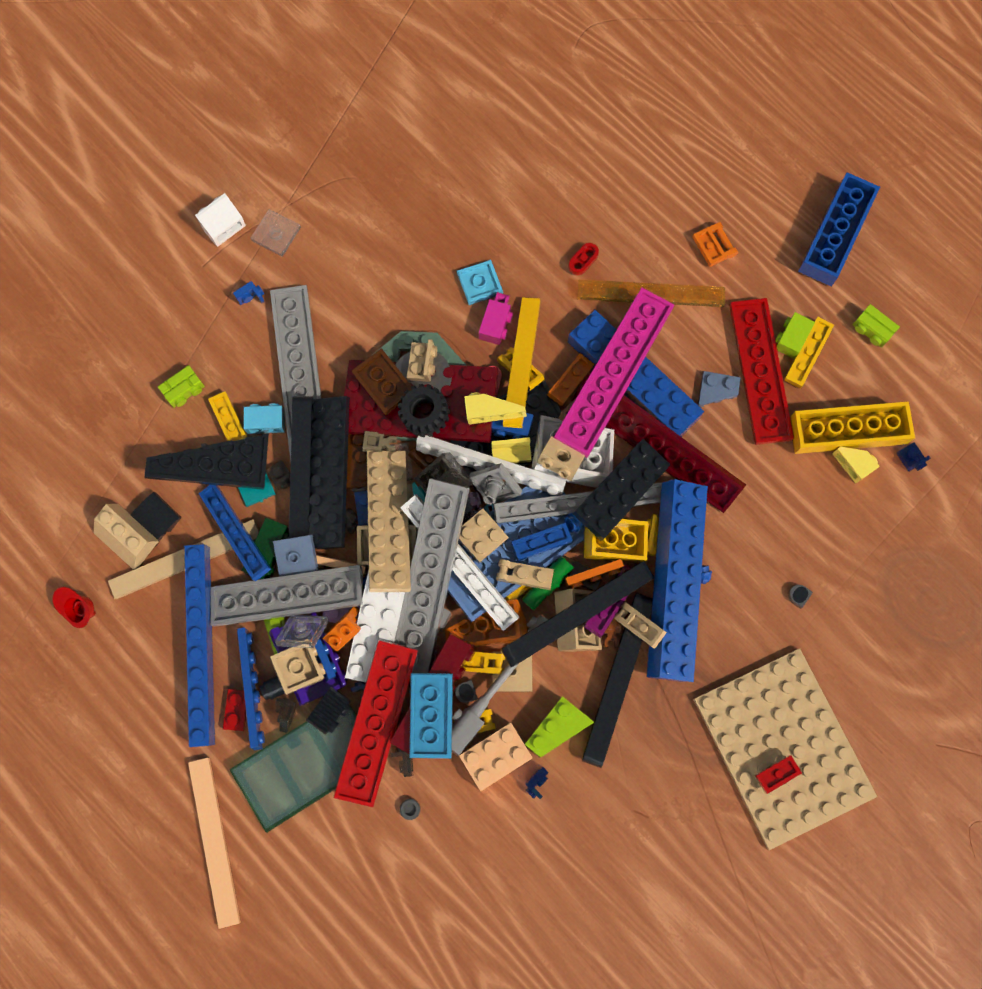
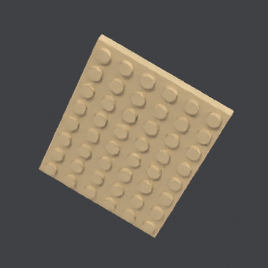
[693,649,877,850]

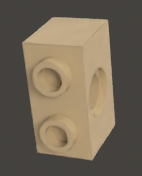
[537,436,585,481]

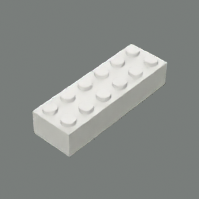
[345,567,411,682]

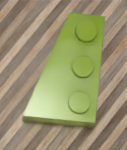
[524,696,594,758]

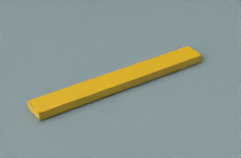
[503,298,541,428]

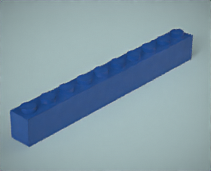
[184,544,215,747]

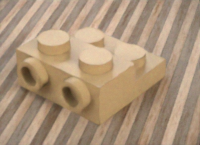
[270,641,326,695]

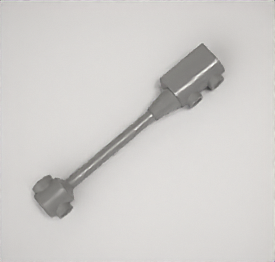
[452,615,548,756]

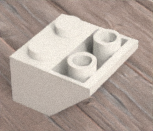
[195,193,246,247]

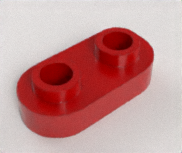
[569,243,599,275]

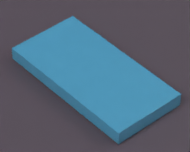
[410,673,453,759]

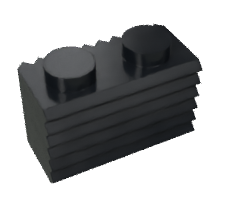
[306,687,351,735]

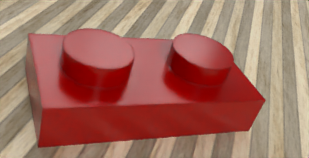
[223,689,246,731]
[755,755,802,794]

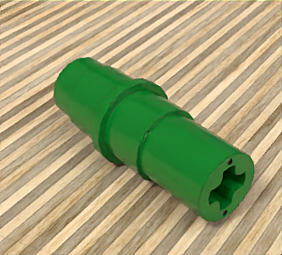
[522,556,574,610]

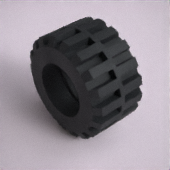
[398,384,450,437]

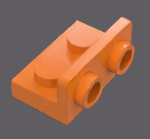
[322,606,361,651]

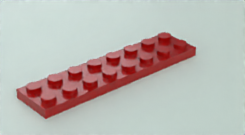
[729,298,794,445]
[334,639,418,807]

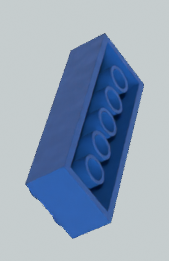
[798,172,880,287]

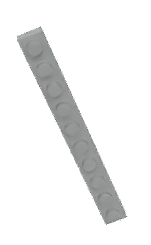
[493,480,682,524]

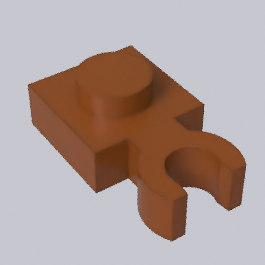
[604,618,621,648]

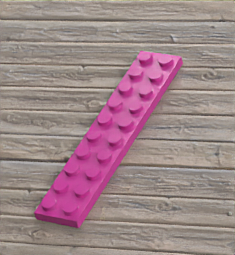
[554,288,675,458]

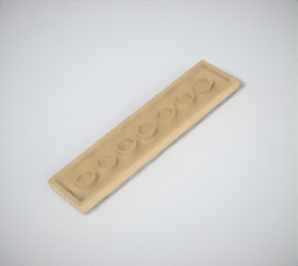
[367,451,411,592]

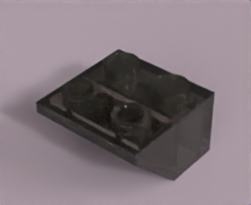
[415,452,474,493]

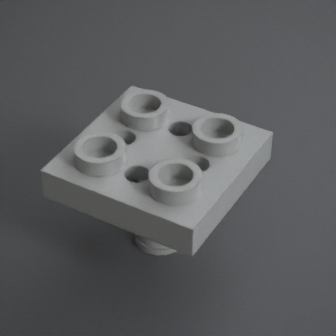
[469,463,522,505]

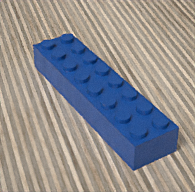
[568,310,704,436]

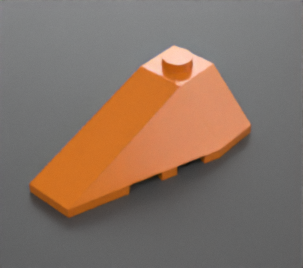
[445,599,527,647]

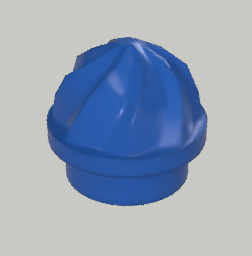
[564,513,584,532]
[701,565,712,584]

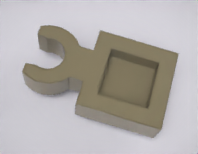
[362,431,397,452]

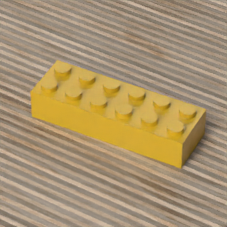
[790,402,915,454]

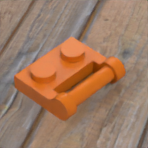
[692,222,739,267]

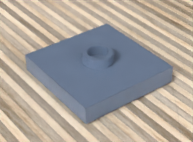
[273,535,319,577]

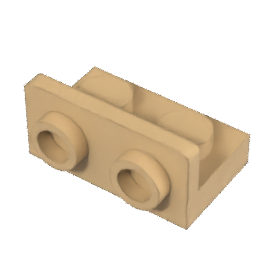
[407,339,437,382]

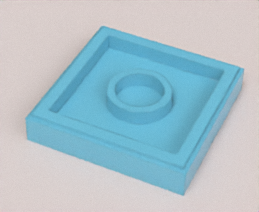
[457,260,503,305]

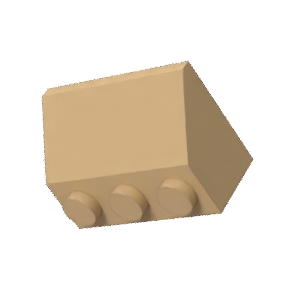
[94,504,159,570]
[554,589,602,652]

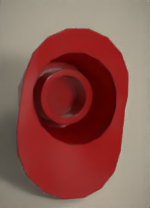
[53,587,96,628]

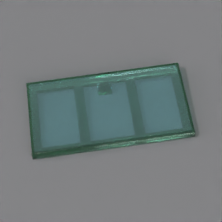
[229,704,356,833]

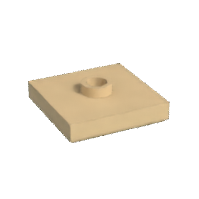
[493,651,532,692]

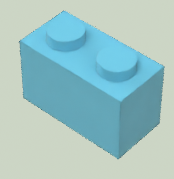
[244,403,285,434]

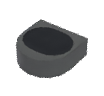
[788,585,813,609]
[455,680,478,703]

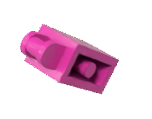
[479,292,513,345]

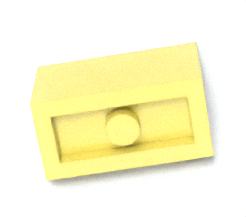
[491,437,532,464]

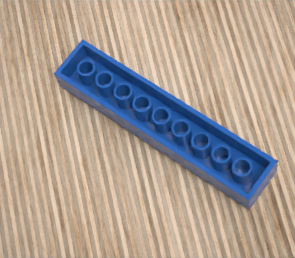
[647,479,708,682]

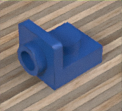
[233,281,264,305]

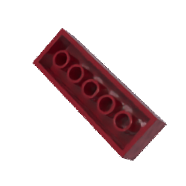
[390,634,476,754]

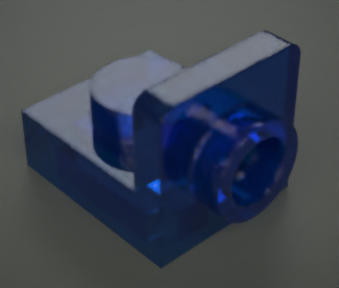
[896,442,931,472]
[525,766,549,799]

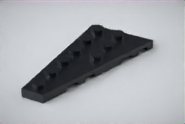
[144,433,269,490]

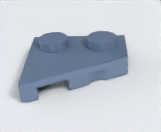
[698,371,741,407]

